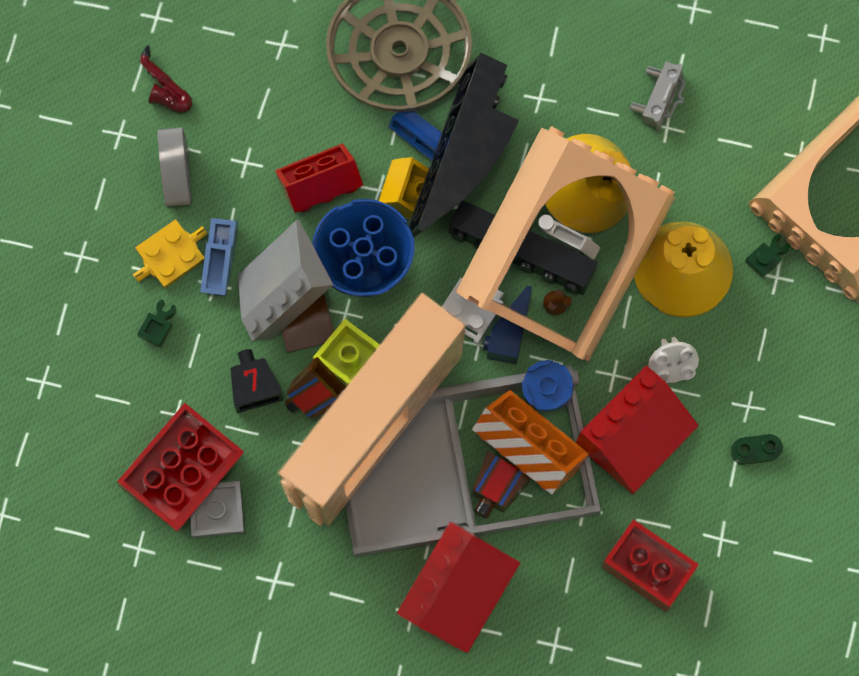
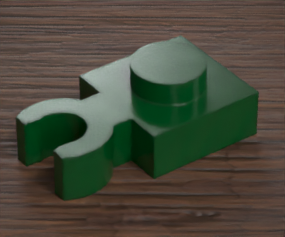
[745,234,791,278]
[137,299,177,347]

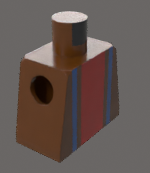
[285,357,346,418]
[472,452,530,519]

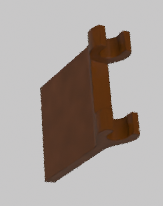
[282,294,334,353]

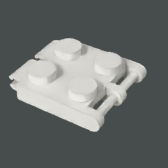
[442,277,504,345]

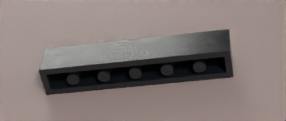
[449,200,598,295]

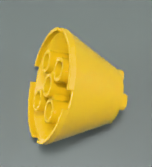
[545,134,631,233]
[634,222,733,317]

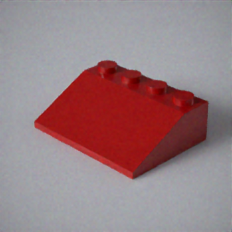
[575,365,699,495]
[117,403,244,532]
[397,522,521,654]

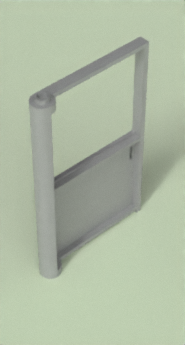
[346,365,601,557]

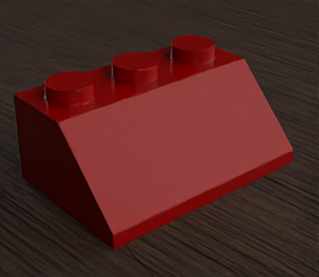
[275,143,363,213]

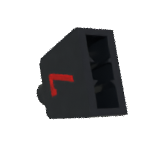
[231,349,283,413]

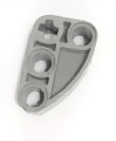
[158,127,191,207]

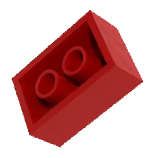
[602,519,699,613]

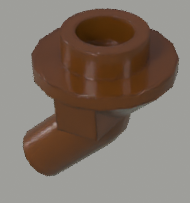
[543,290,572,315]

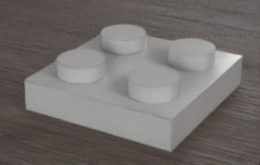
[190,481,244,538]

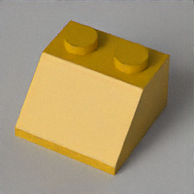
[379,157,429,219]

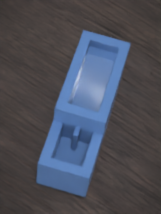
[200,218,239,295]

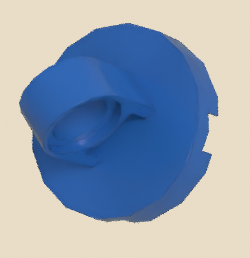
[522,360,574,412]

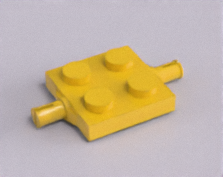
[133,219,208,289]

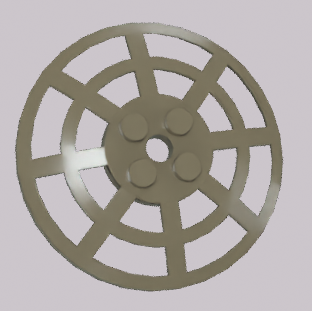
[326,0,472,112]

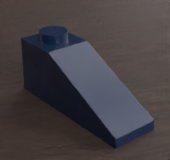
[483,286,532,365]

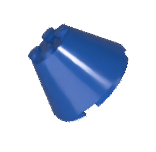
[312,199,415,297]

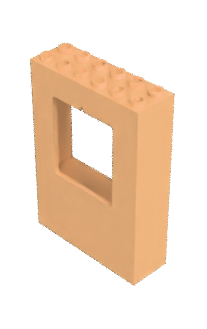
[278,293,466,527]

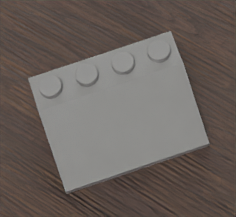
[238,220,333,341]

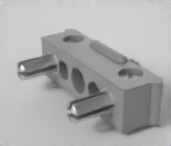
[630,62,685,130]

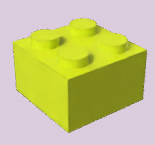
[313,319,380,387]

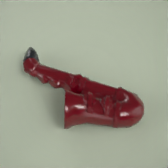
[140,45,193,113]

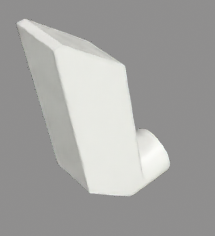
[539,215,601,260]

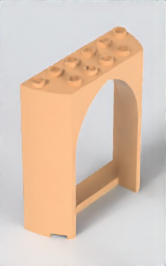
[748,96,859,303]
[456,126,675,361]

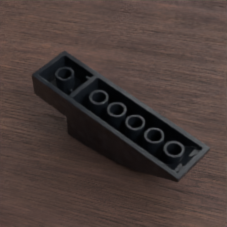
[408,53,519,238]

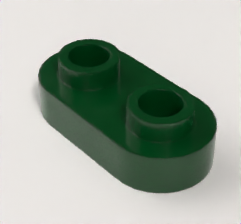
[730,434,783,465]

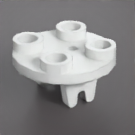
[648,337,699,383]

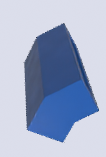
[388,104,441,161]

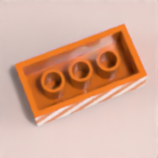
[472,390,589,495]

